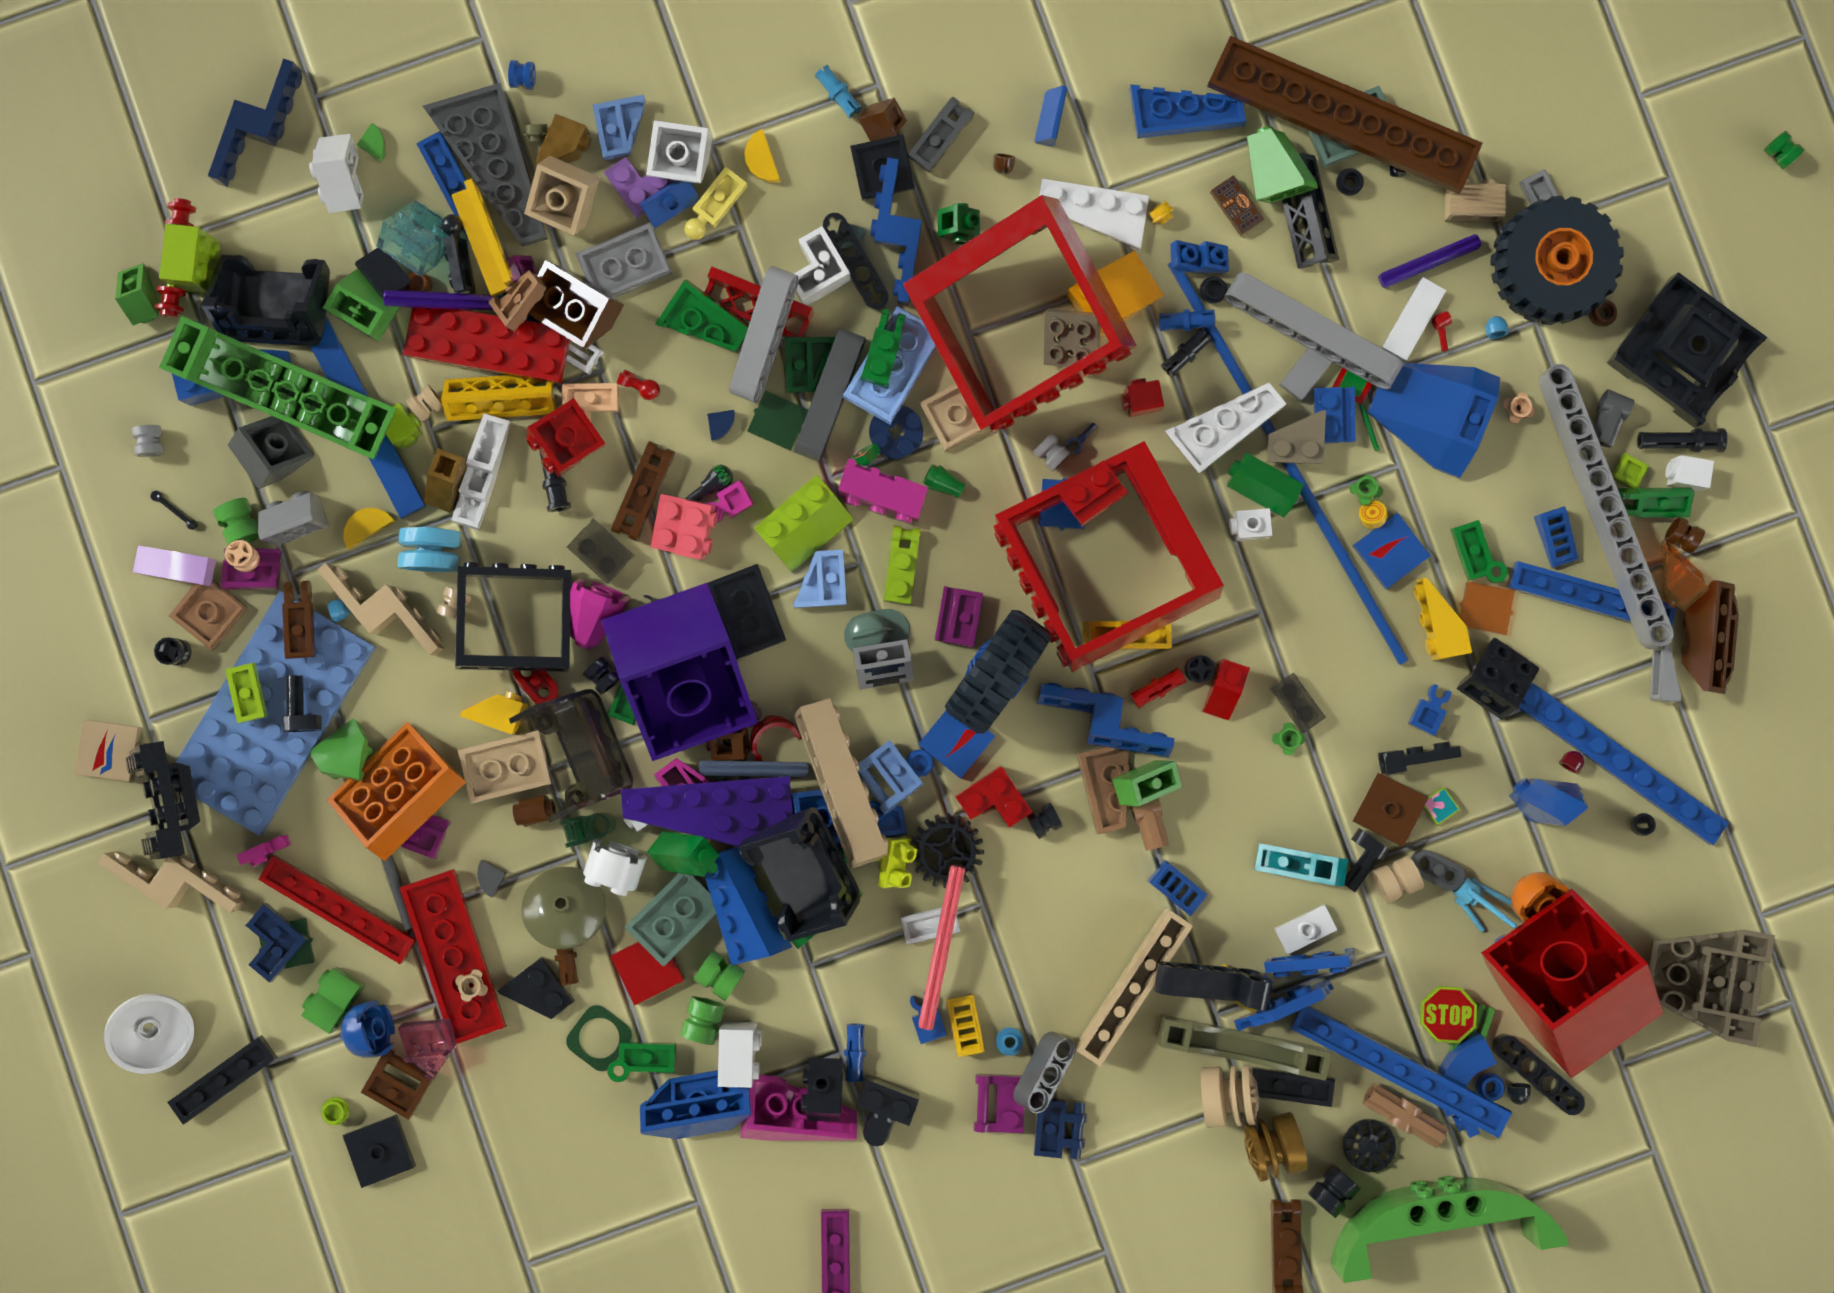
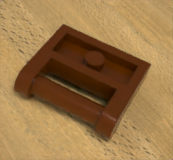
[360,1049,436,1120]

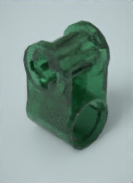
[559,812,616,848]

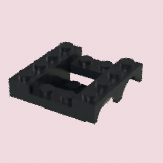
[1607,272,1767,428]
[126,741,200,860]

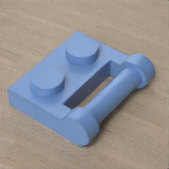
[858,740,924,814]

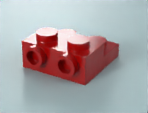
[525,398,606,477]

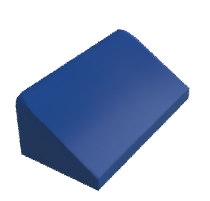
[1035,85,1068,147]

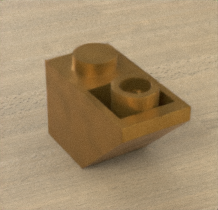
[424,448,468,513]

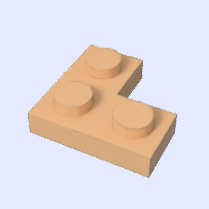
[562,383,619,423]

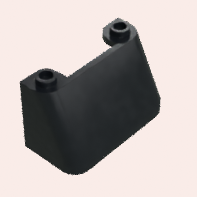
[201,255,330,346]
[738,807,860,942]

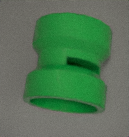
[1764,130,1805,170]

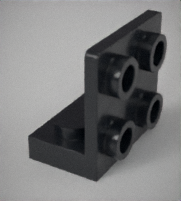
[1456,638,1539,720]

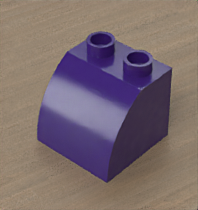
[601,583,758,762]

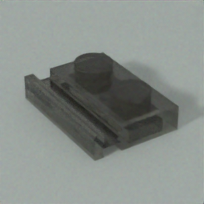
[567,518,635,584]

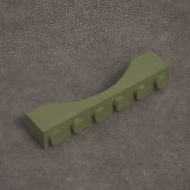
[1156,1015,1331,1081]

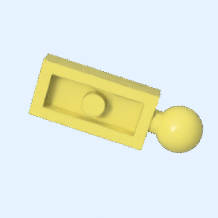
[684,167,748,240]

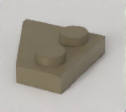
[1267,410,1326,464]

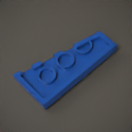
[1130,84,1246,139]

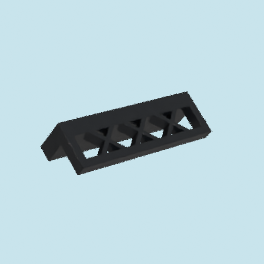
[1282,153,1339,269]

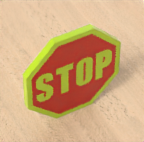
[1420,986,1477,1043]

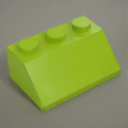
[754,474,854,572]

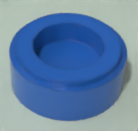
[906,749,933,777]

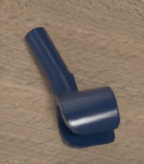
[1066,422,1097,455]

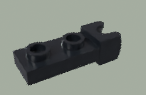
[1378,741,1462,774]

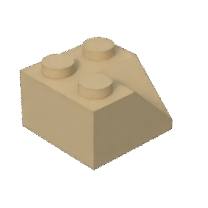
[524,156,600,236]

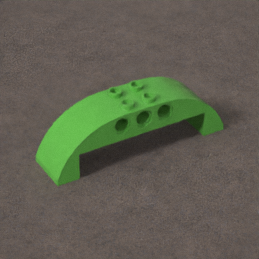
[159,316,396,460]
[1331,1176,1569,1283]

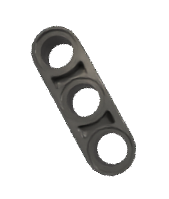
[1014,1031,1075,1114]

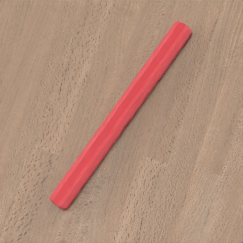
[919,865,965,1030]

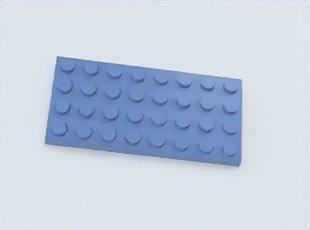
[170,591,376,836]

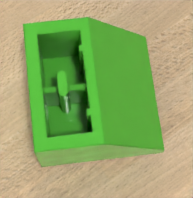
[322,268,400,342]

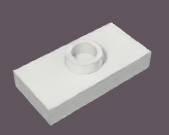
[1274,905,1337,954]

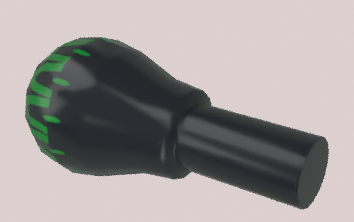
[686,464,733,501]

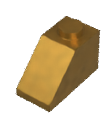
[535,113,591,166]

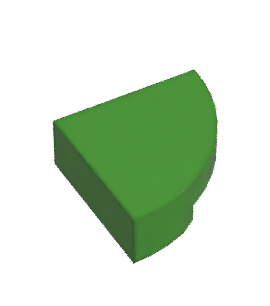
[356,123,386,162]

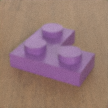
[604,157,676,218]

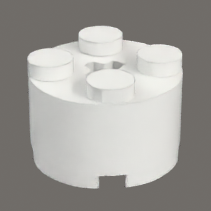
[583,839,647,896]

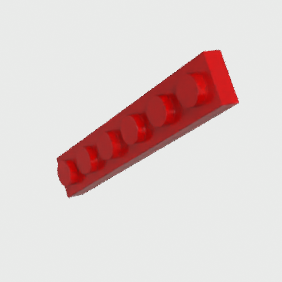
[258,855,417,964]

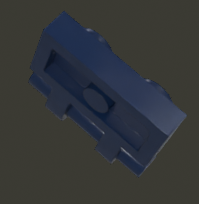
[1033,1099,1087,1159]

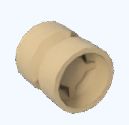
[1371,856,1424,904]

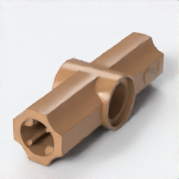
[1362,1083,1448,1148]

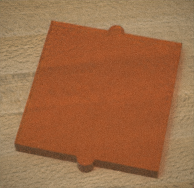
[1459,581,1515,635]

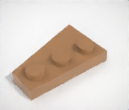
[1077,747,1129,834]

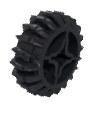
[911,813,984,888]

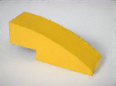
[1082,621,1172,650]

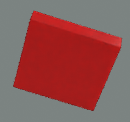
[610,942,685,1006]

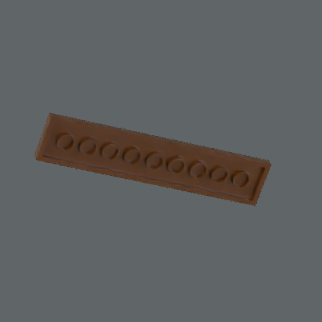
[1207,36,1483,194]

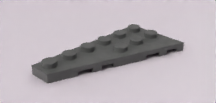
[423,83,548,247]

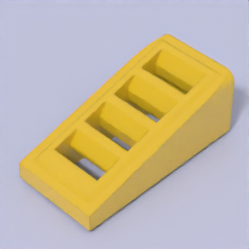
[946,994,985,1057]

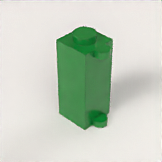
[1227,452,1304,518]
[647,831,719,877]

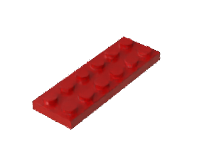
[402,307,570,384]
[400,869,507,1046]

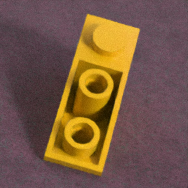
[1414,577,1472,660]

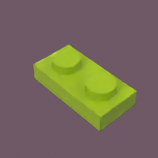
[225,663,268,723]

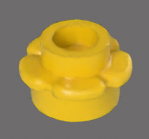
[1149,200,1175,225]

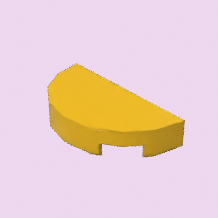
[744,129,780,183]
[343,508,396,550]

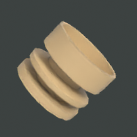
[1201,1064,1259,1128]

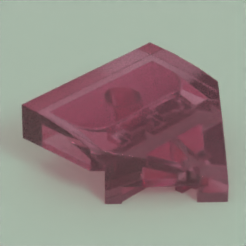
[398,1018,456,1081]

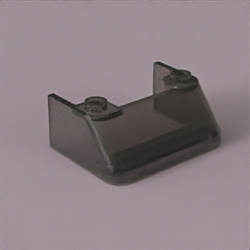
[509,689,634,822]

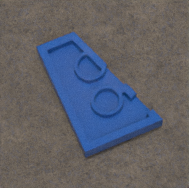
[1264,948,1356,977]

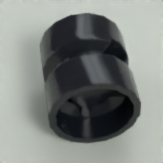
[1308,1164,1361,1218]

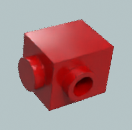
[1121,378,1164,417]

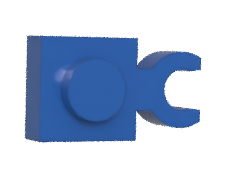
[1408,684,1451,736]
[910,991,947,1044]

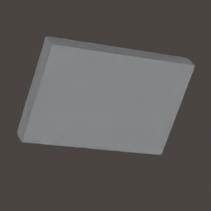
[576,222,672,298]

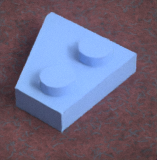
[793,549,847,608]

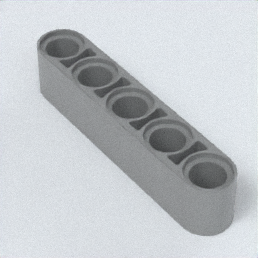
[729,266,799,403]

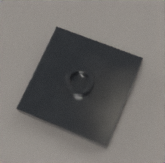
[850,134,915,201]
[343,1114,416,1188]

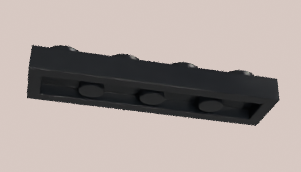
[167,1035,278,1125]

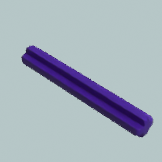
[1378,234,1482,288]
[383,290,493,311]

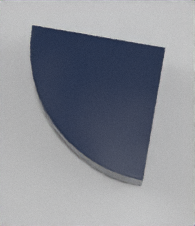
[707,410,735,442]

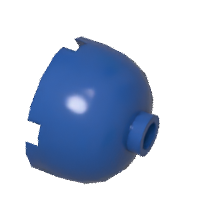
[341,1000,395,1058]

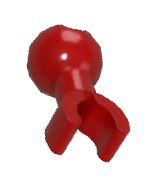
[616,370,660,401]

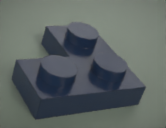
[245,903,309,983]

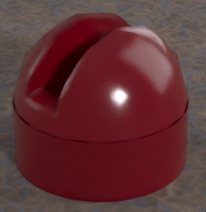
[1559,751,1584,774]

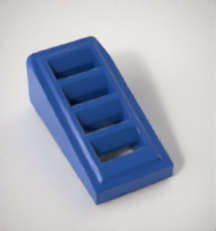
[1534,506,1579,568]
[1147,860,1207,916]

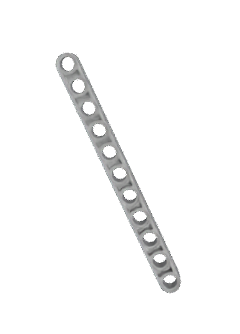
[1539,364,1674,650]

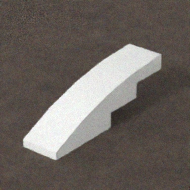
[451,413,511,531]

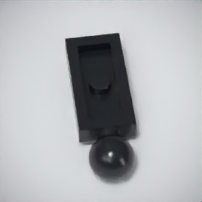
[441,214,476,294]

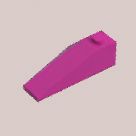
[740,1075,857,1141]

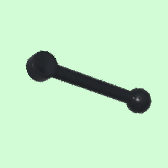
[150,491,198,530]

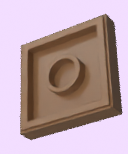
[169,579,248,650]

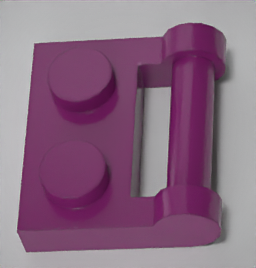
[974,1074,1024,1133]

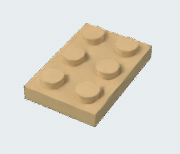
[458,730,553,804]

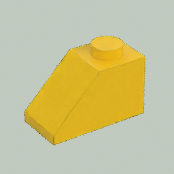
[460,691,528,735]

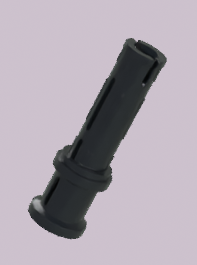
[1637,428,1727,453]
[539,451,571,512]

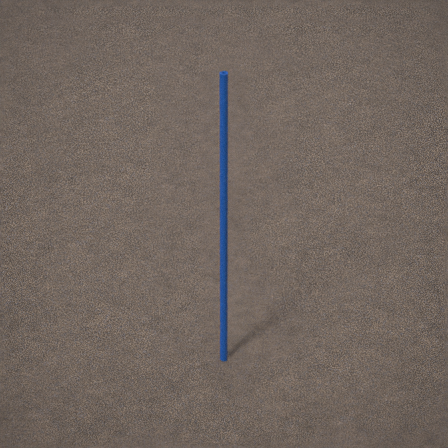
[1168,262,1409,665]

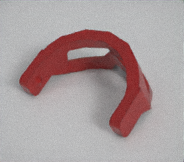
[750,715,802,761]

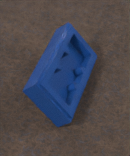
[639,180,700,228]

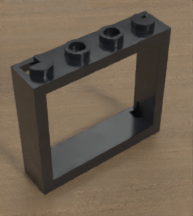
[455,562,571,672]

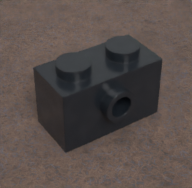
[801,1058,843,1122]

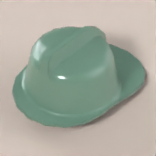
[844,609,909,652]

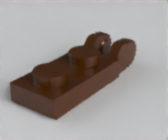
[282,580,316,659]

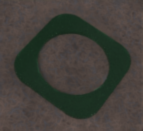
[566,1005,632,1071]

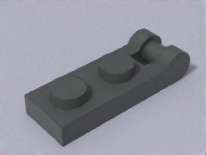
[908,97,975,173]

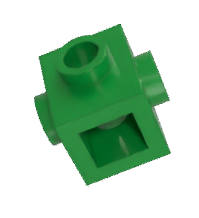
[938,203,980,245]

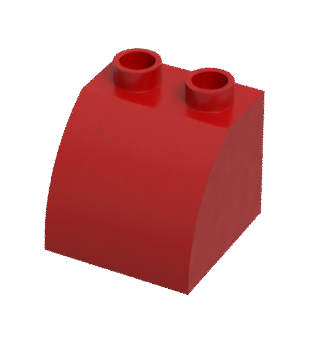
[1481,889,1663,1079]

